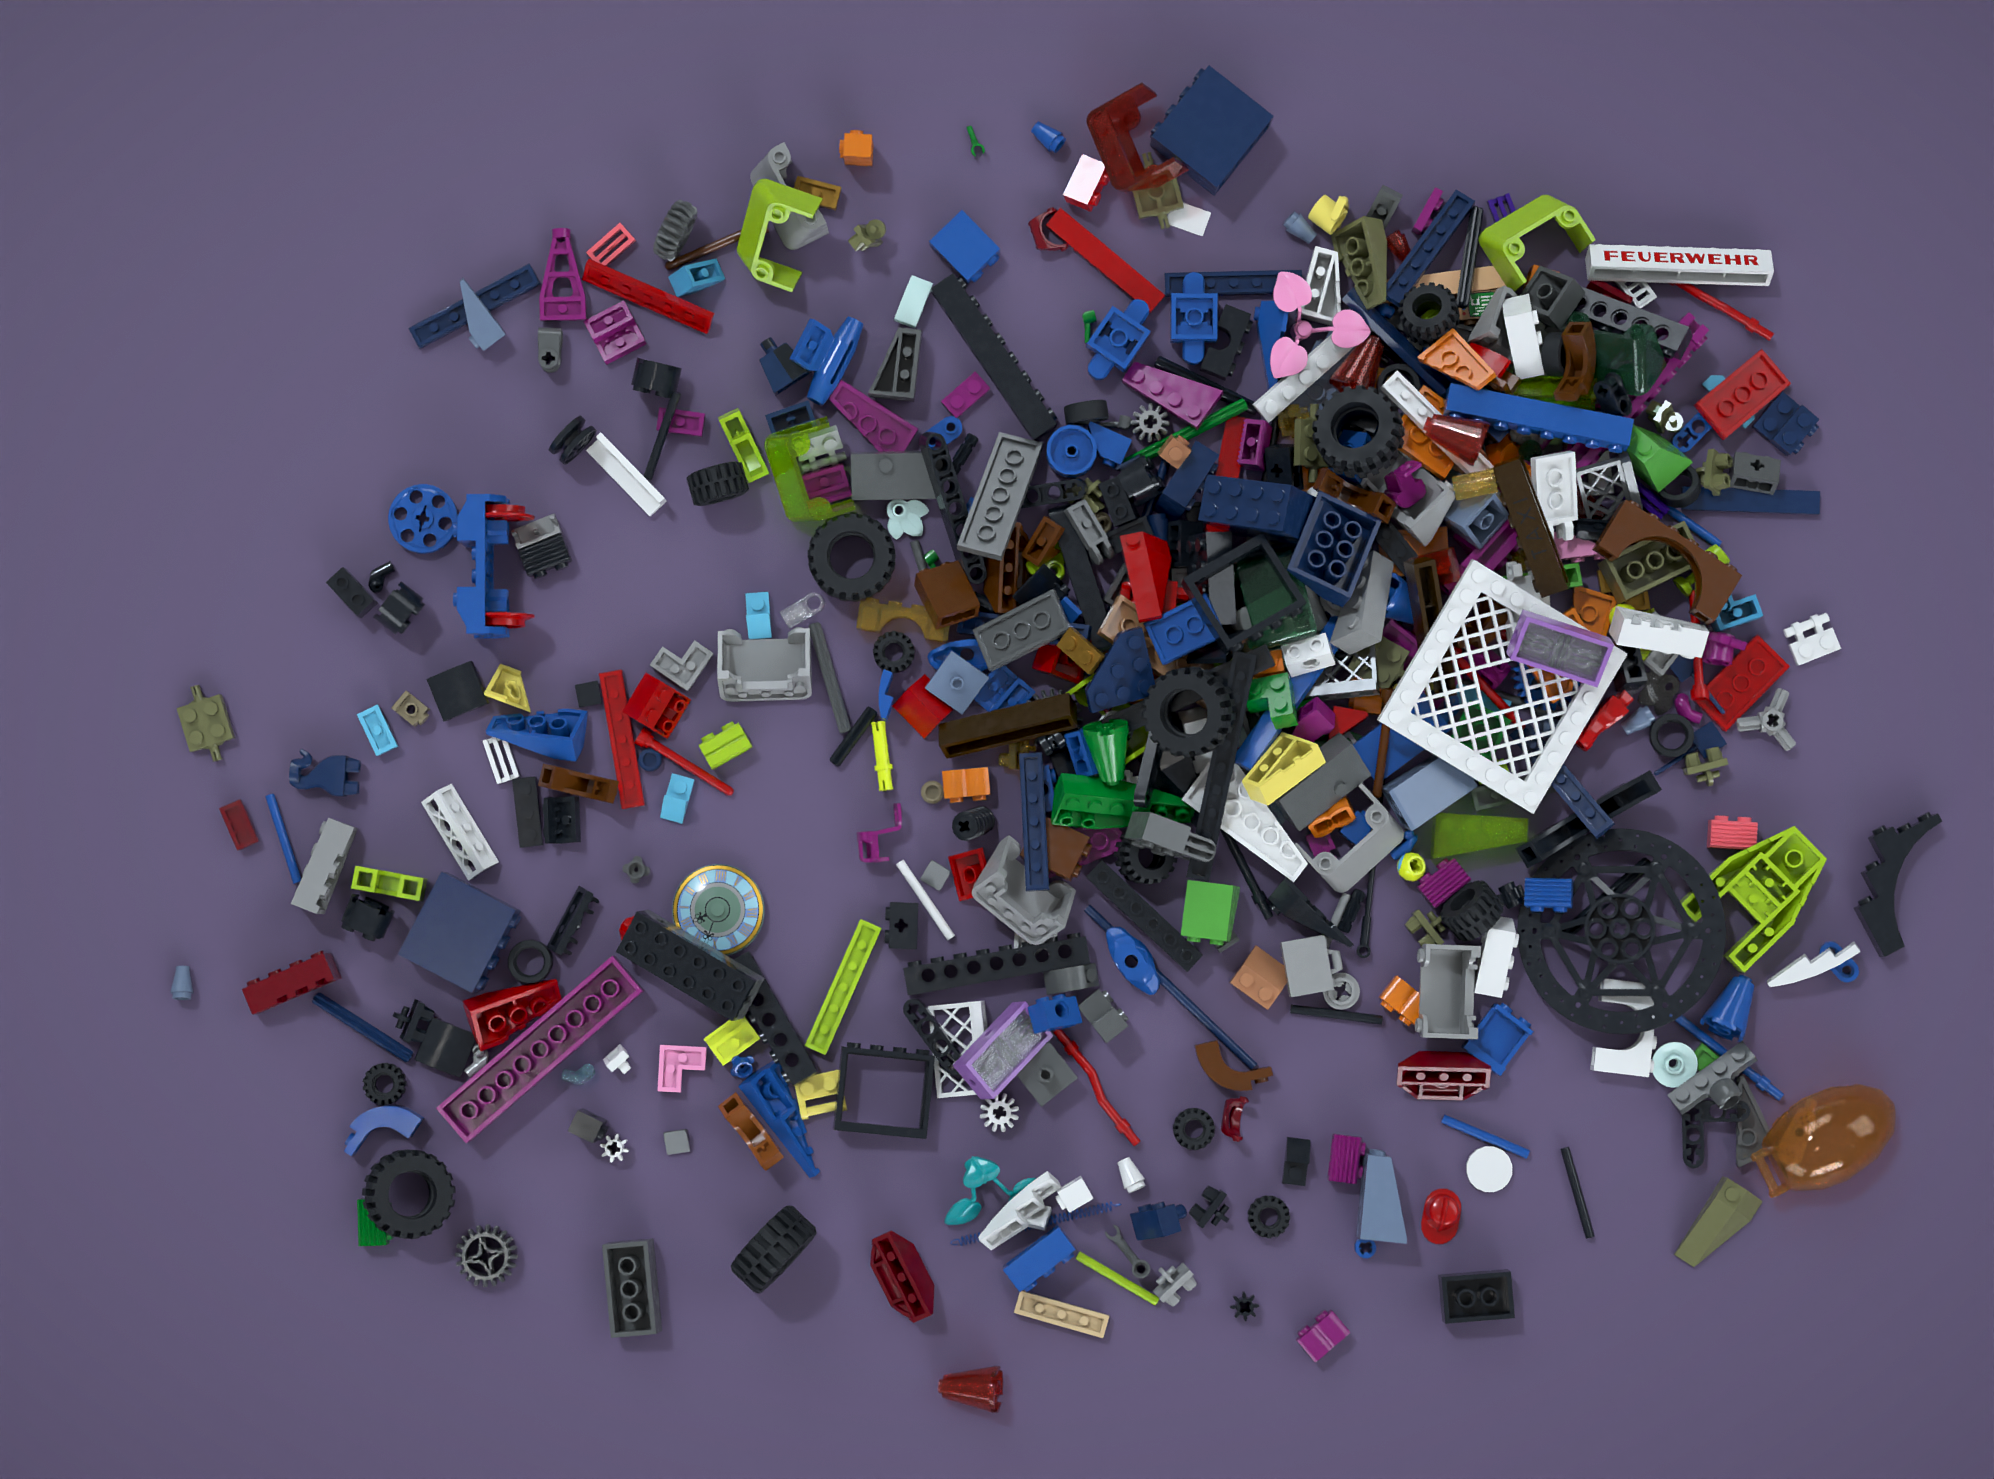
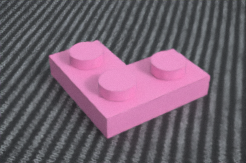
[658,1045,707,1092]

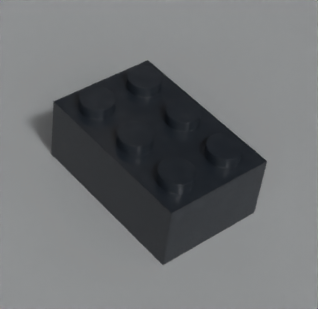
[1438,1269,1515,1324]

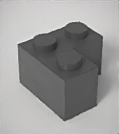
[1078,989,1129,1043]

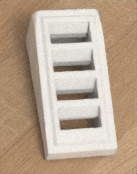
[1615,281,1657,309]

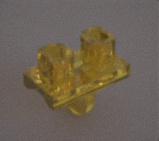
[1452,468,1498,501]
[999,739,1036,770]

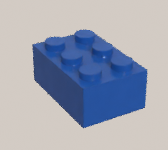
[1003,1224,1076,1292]

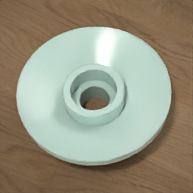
[1652,1042,1698,1088]

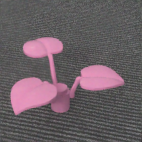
[1270,272,1370,379]

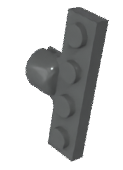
[1667,1041,1758,1115]

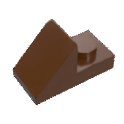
[1021,516,1065,567]

